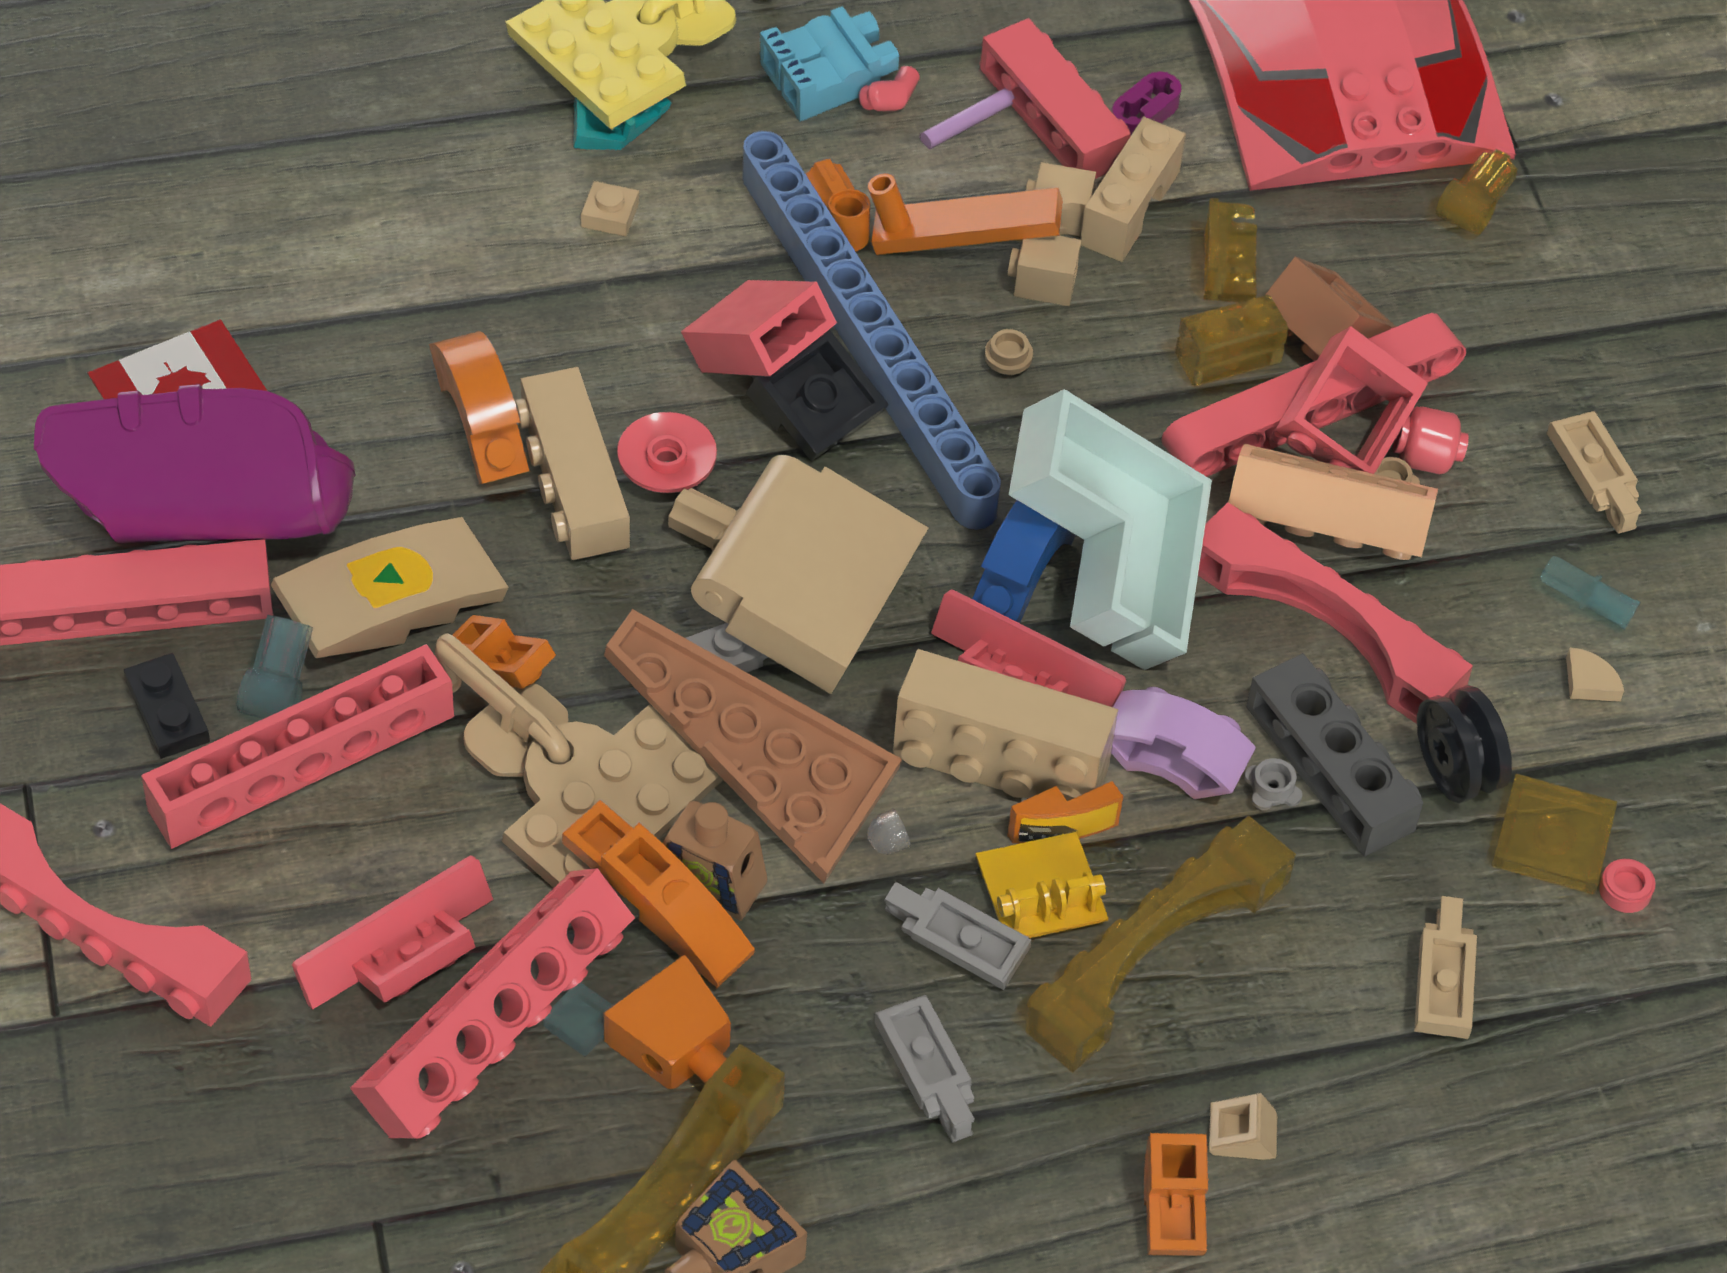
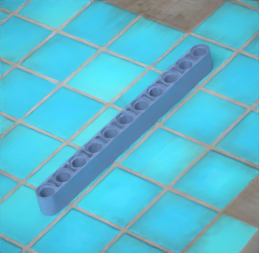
[742,131,1001,530]

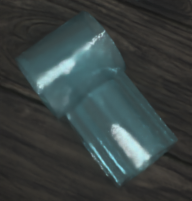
[237,615,313,719]

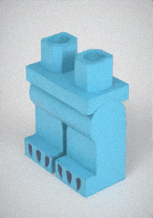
[760,6,899,122]

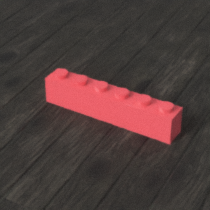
[0,539,273,646]

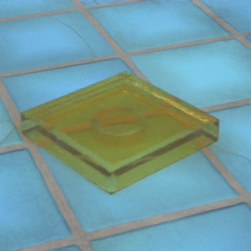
[1492,774,1618,894]

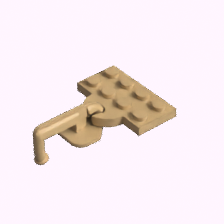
[435,633,723,888]

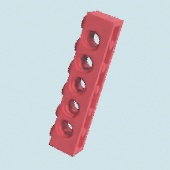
[141,644,454,849]
[350,868,635,1139]

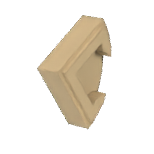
[1566,647,1624,702]

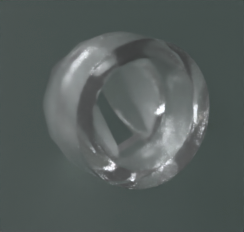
[867,808,911,855]

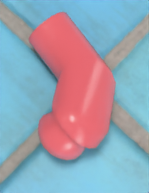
[859,66,920,112]

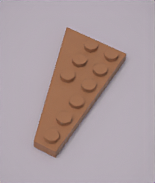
[604,609,902,883]

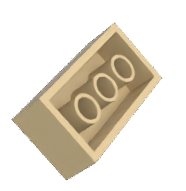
[893,649,1118,801]

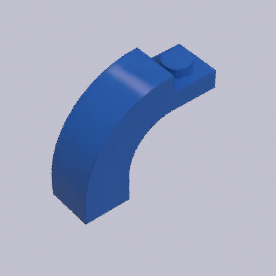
[972,500,1076,623]

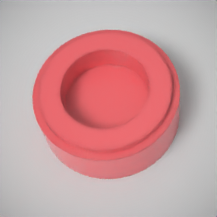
[1599,859,1655,913]

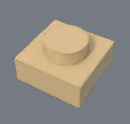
[581,181,639,237]

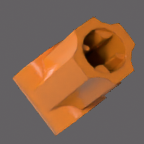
[805,158,870,251]

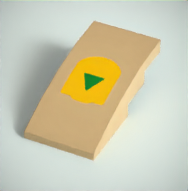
[271,517,509,658]

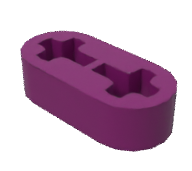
[1112,71,1182,135]

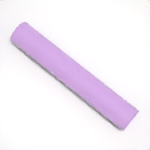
[920,88,1015,149]

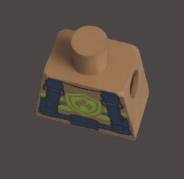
[663,801,767,921]
[665,1160,807,1273]

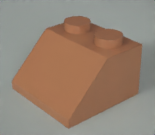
[1260,257,1396,361]

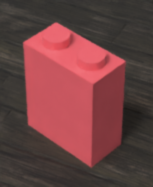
[681,280,837,376]

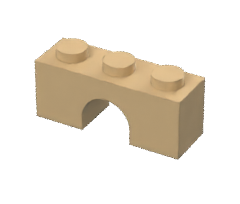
[1081,117,1186,262]
[1008,162,1096,306]

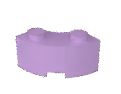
[1111,687,1256,799]

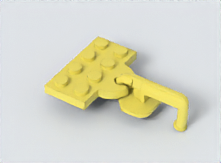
[506,0,736,129]

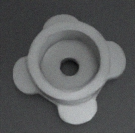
[1244,758,1302,810]

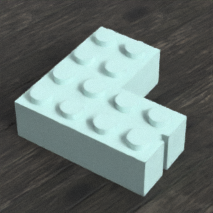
[1009,389,1212,670]

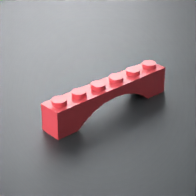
[1198,502,1473,724]
[0,803,251,1027]

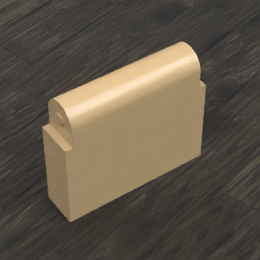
[691,455,929,694]

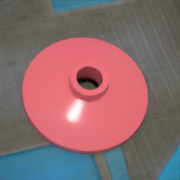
[617,412,717,493]

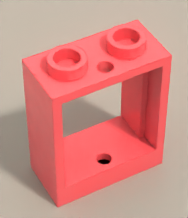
[1275,326,1428,474]

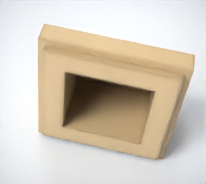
[1209,1093,1277,1160]

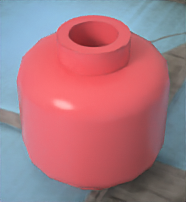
[1393,407,1469,474]

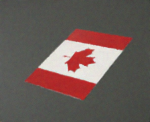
[87,319,267,399]

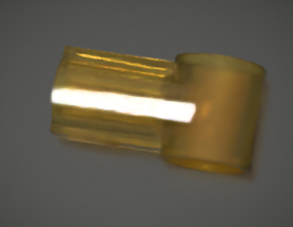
[1436,149,1518,236]

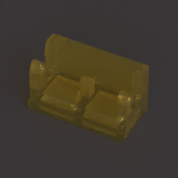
[1203,198,1257,304]

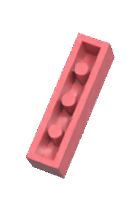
[980,18,1131,179]

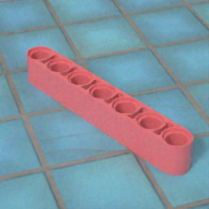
[1161,313,1466,477]

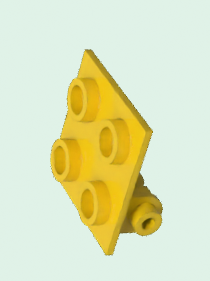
[975,832,1109,938]

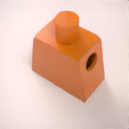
[604,955,735,1091]

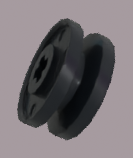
[1417,685,1512,804]

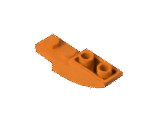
[562,800,755,988]

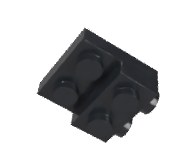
[746,329,889,461]

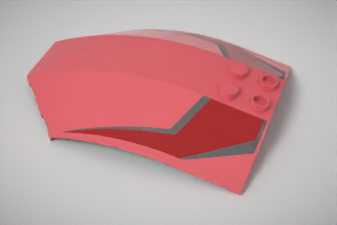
[1188,0,1516,191]

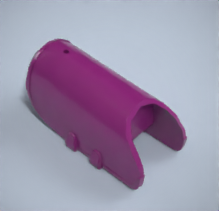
[34,384,356,544]

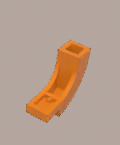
[429,331,530,484]

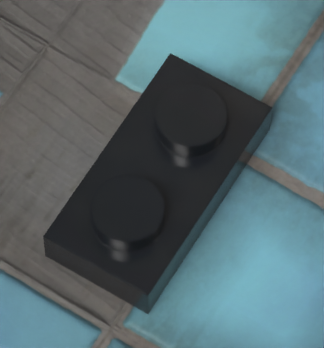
[124,652,210,759]

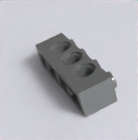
[1246,653,1423,857]

